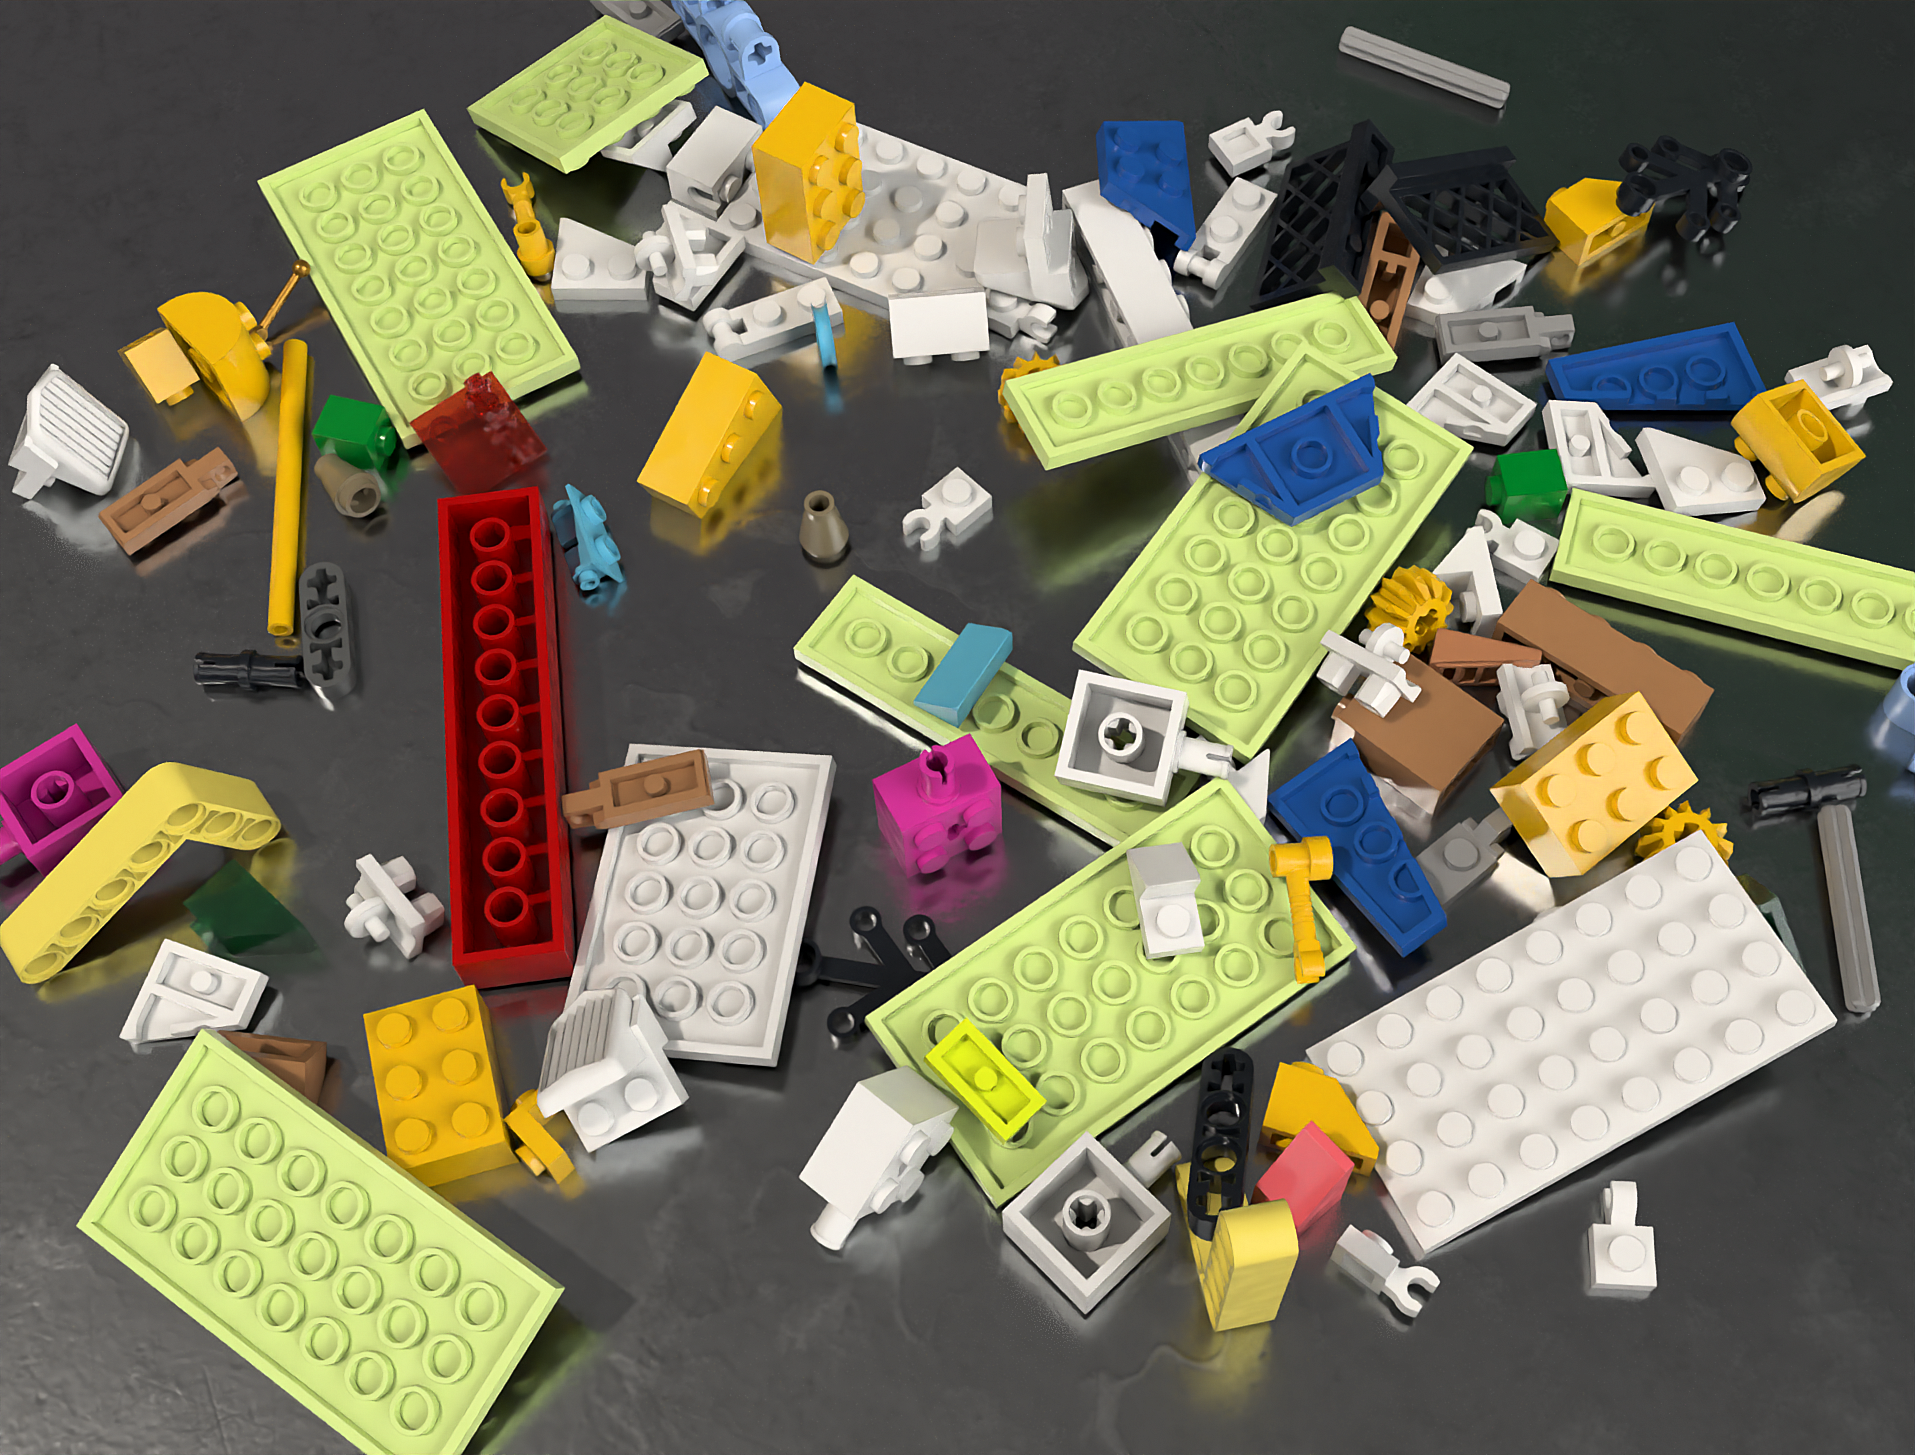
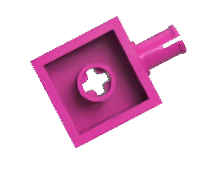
[0,723,125,878]
[872,733,1002,878]

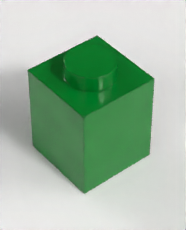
[311,394,397,473]
[1484,449,1568,524]

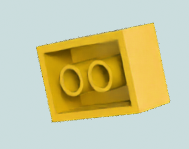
[751,82,865,265]
[1489,691,1698,878]
[363,984,519,1187]

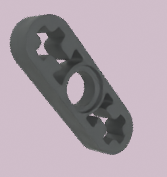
[299,562,357,700]

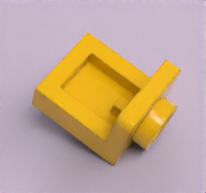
[503,1089,575,1184]

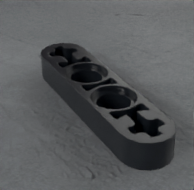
[1186,1047,1255,1242]

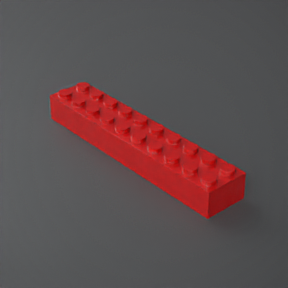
[437,486,576,989]

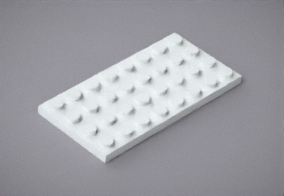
[1305,829,1837,1254]

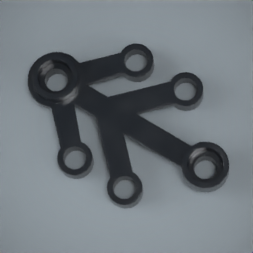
[1615,135,1753,242]
[793,906,953,1045]

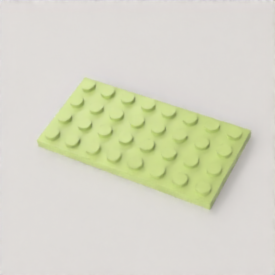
[257,109,581,450]
[1072,341,1474,765]
[864,777,1358,1209]
[76,1028,565,1455]

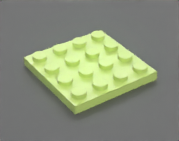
[467,15,709,174]

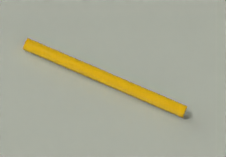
[267,339,308,636]

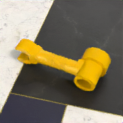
[501,172,556,276]
[1269,836,1333,984]

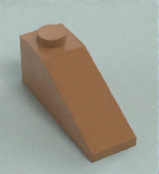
[1357,211,1420,350]

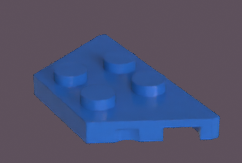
[1096,121,1196,252]
[1197,373,1384,527]

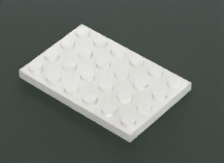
[717,122,1027,310]
[563,744,837,1067]

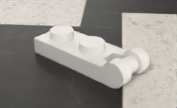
[1173,177,1278,290]
[702,277,844,362]

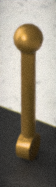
[248,259,311,342]

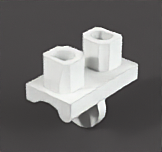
[634,204,718,301]
[1784,345,1893,410]
[1316,622,1422,718]
[1496,664,1570,761]
[344,853,445,960]

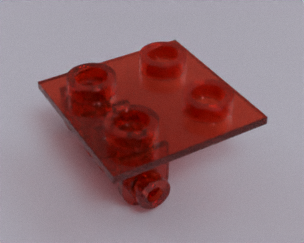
[409,371,548,496]

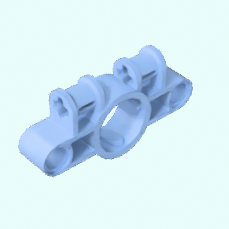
[670,0,800,130]

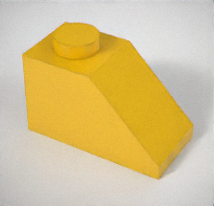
[1544,178,1656,266]
[117,328,200,406]
[1258,1062,1379,1177]

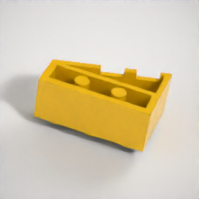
[637,351,782,519]

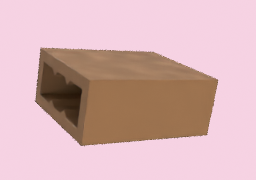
[1331,653,1505,816]

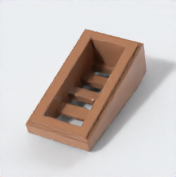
[1428,628,1543,686]

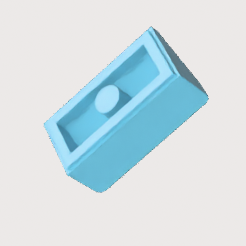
[913,623,1013,728]

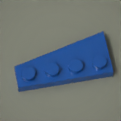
[1545,322,1767,410]
[1267,738,1447,958]

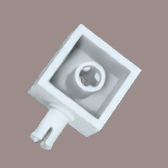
[1054,670,1234,807]
[799,1065,960,1250]
[1002,1130,1182,1315]

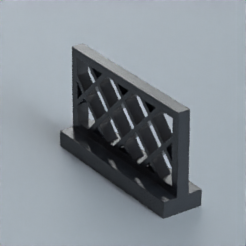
[1249,119,1395,312]
[1360,146,1560,275]

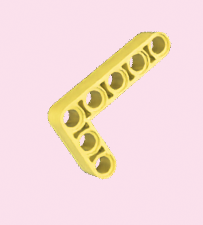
[0,762,281,984]
[1175,1156,1299,1332]

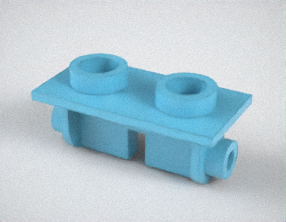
[551,484,624,590]

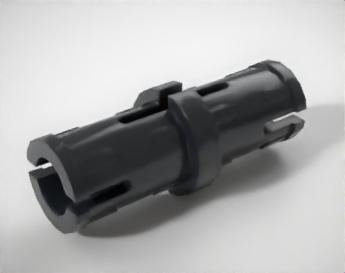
[193,649,305,691]
[1748,763,1867,816]

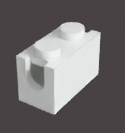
[666,106,763,218]
[888,286,990,365]

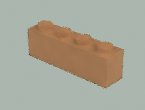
[1491,579,1714,747]

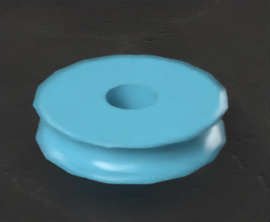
[811,300,838,373]

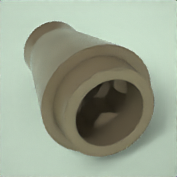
[314,453,381,518]
[799,490,849,558]

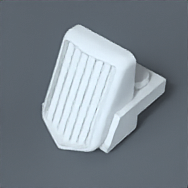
[974,173,1090,310]
[8,364,129,500]
[537,987,689,1153]

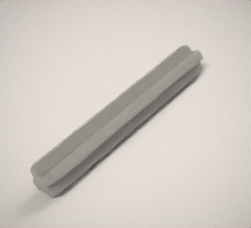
[1339,26,1510,109]
[1817,805,1881,1013]

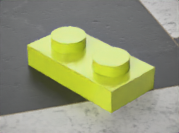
[923,1017,1047,1145]

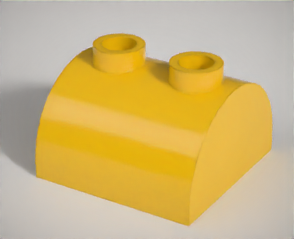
[157,292,271,423]
[1731,379,1866,503]

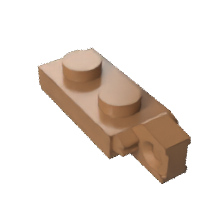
[98,447,238,556]
[561,749,715,829]

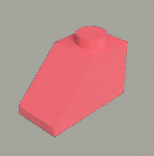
[1250,1121,1355,1239]

